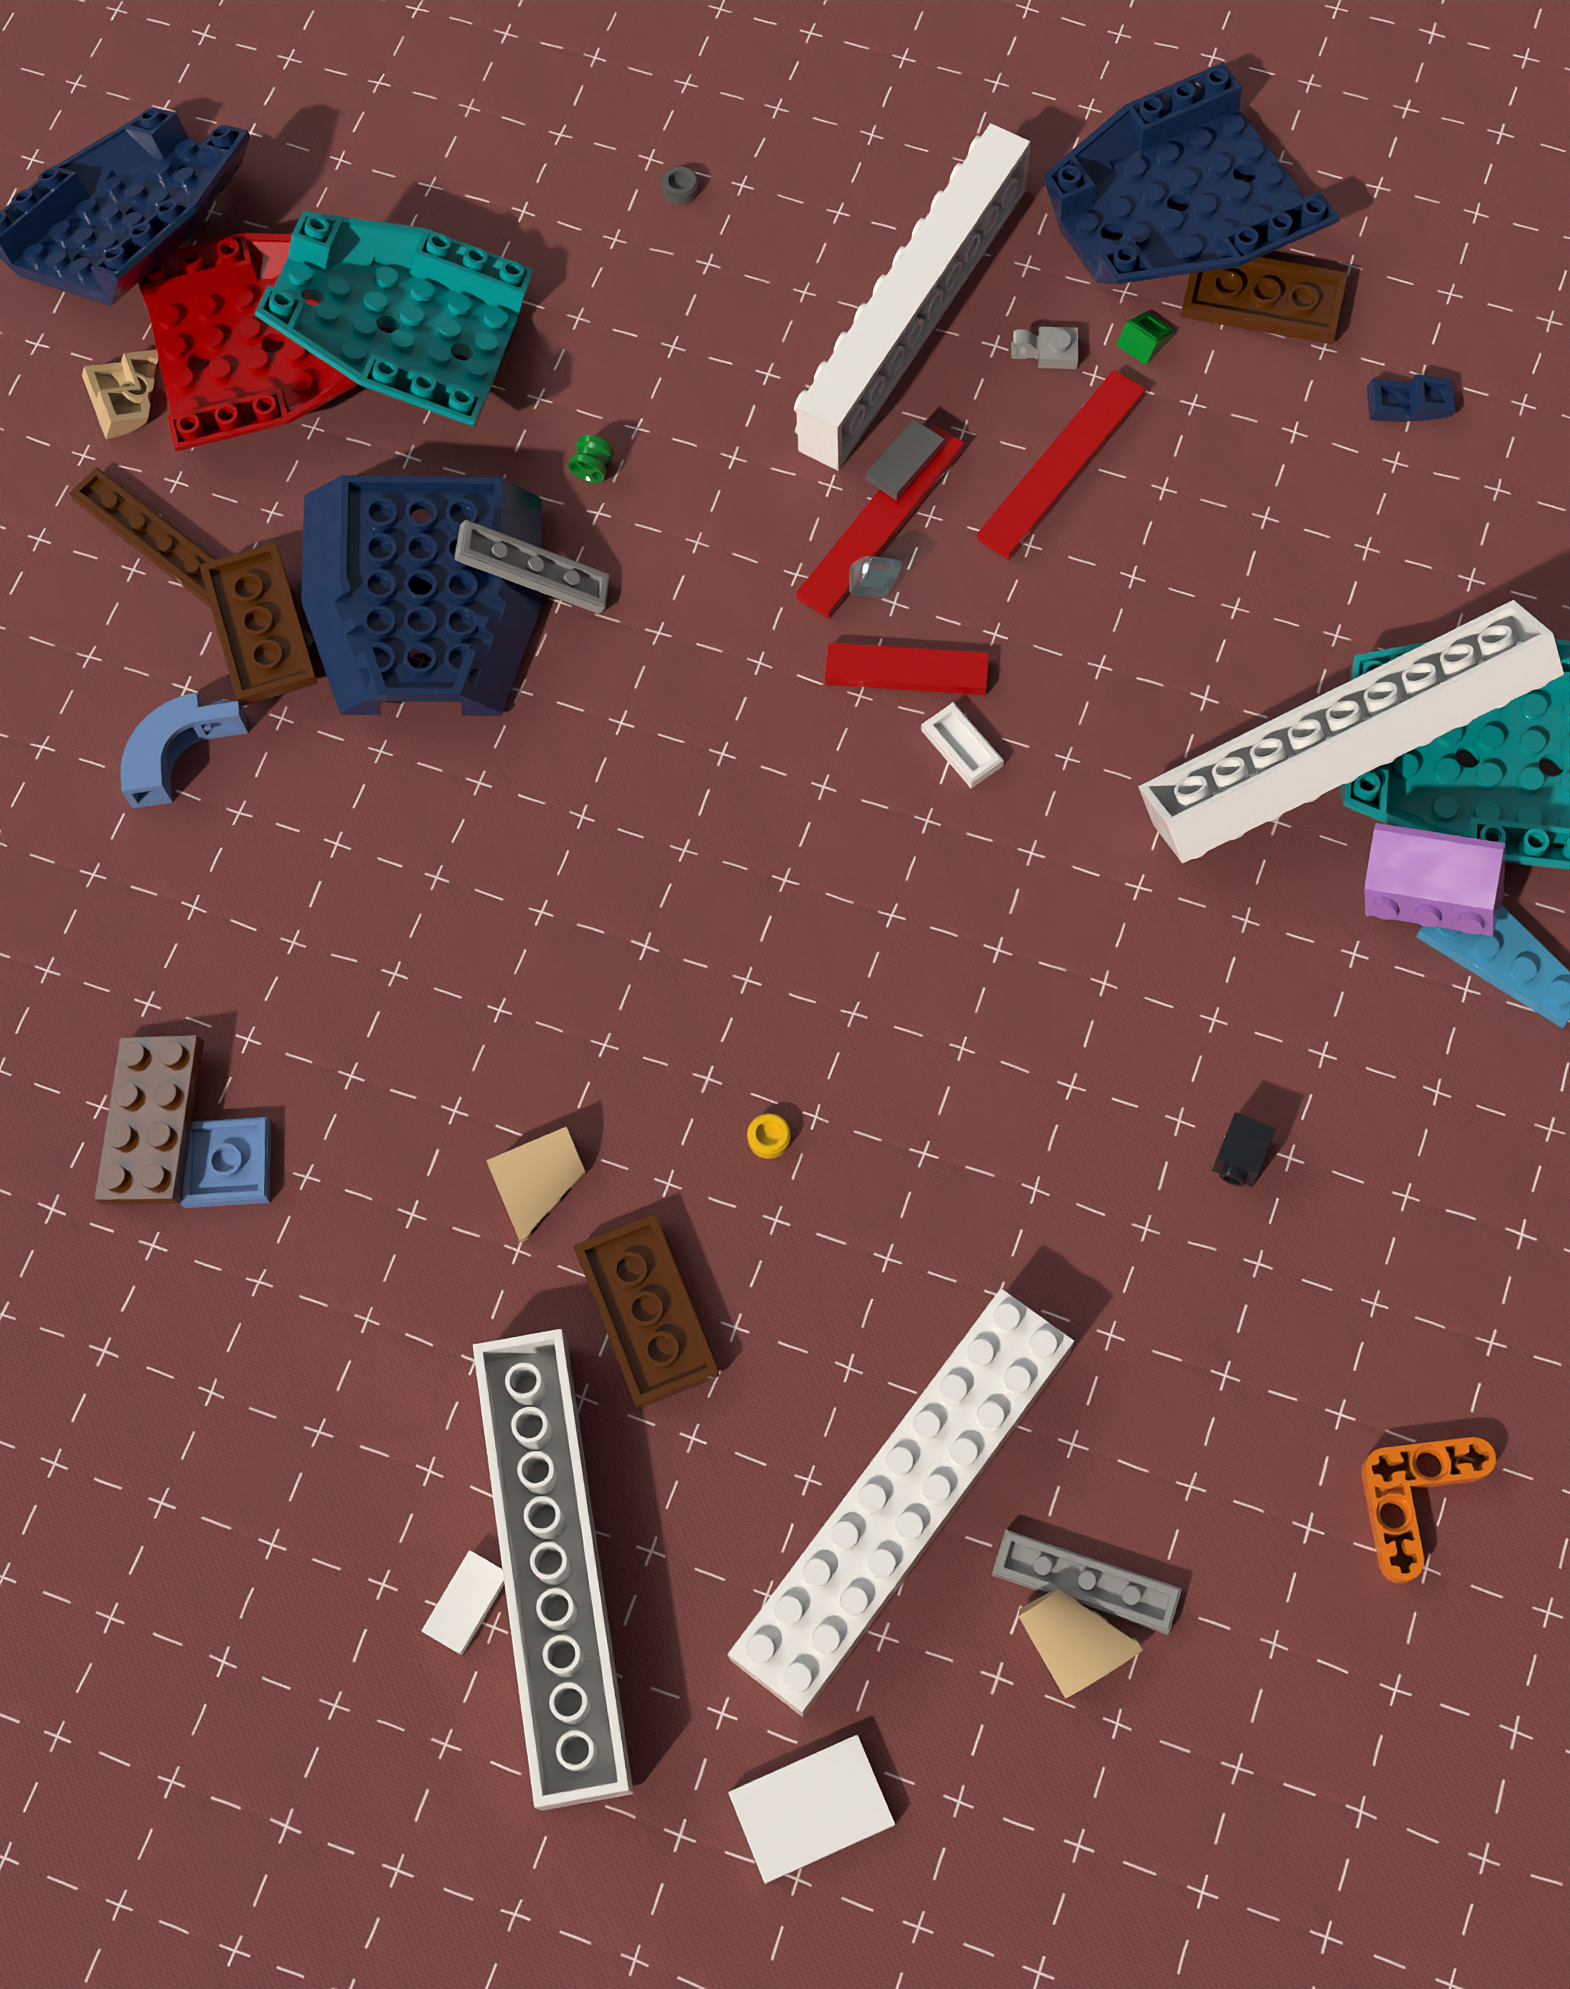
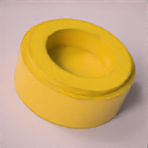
[747,1113,791,1159]

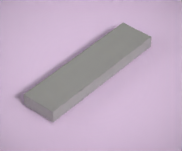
[454,520,610,614]
[991,1530,1182,1635]

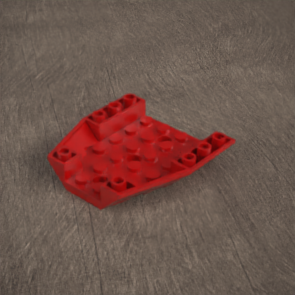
[138,233,389,452]

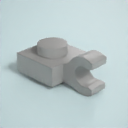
[1011,327,1078,369]

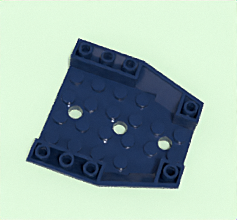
[1044,62,1340,284]
[0,107,250,306]
[301,475,542,716]

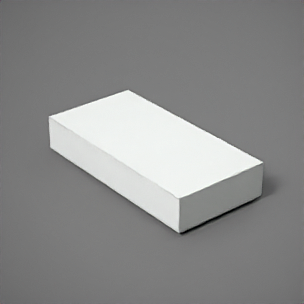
[921,702,1004,789]
[421,1550,505,1656]

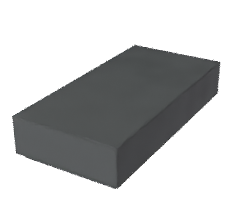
[866,419,944,501]

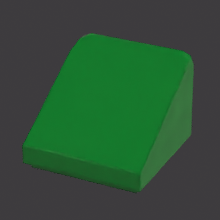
[1117,312,1175,364]

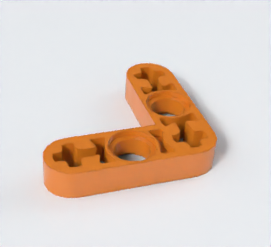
[1361,1437,1496,1584]

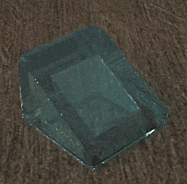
[849,556,902,598]

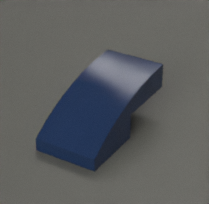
[1367,374,1455,422]

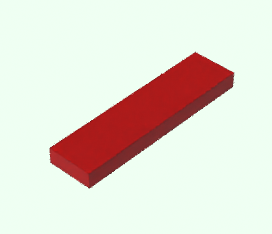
[825,642,989,695]

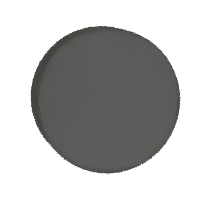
[661,166,699,205]

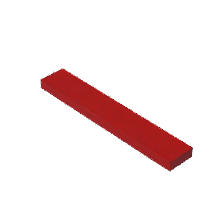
[977,369,1145,560]
[796,424,965,619]

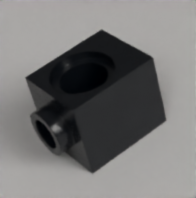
[1212,1112,1276,1187]

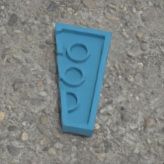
[1416,905,1570,1029]

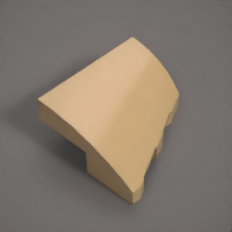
[82,350,159,439]
[486,1127,586,1243]
[1018,1587,1143,1699]

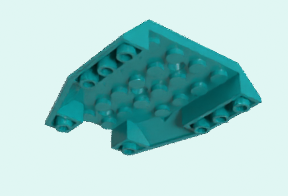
[255,211,534,428]
[1339,639,1570,870]

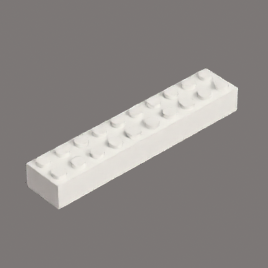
[794,123,1031,471]
[1138,600,1564,864]
[728,1289,1074,1718]
[473,1329,634,1811]

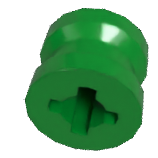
[567,435,614,483]

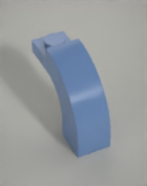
[120,693,248,808]

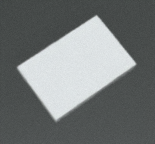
[728,1735,895,1884]

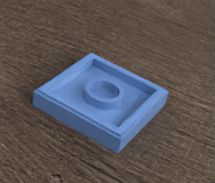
[181,1117,271,1208]

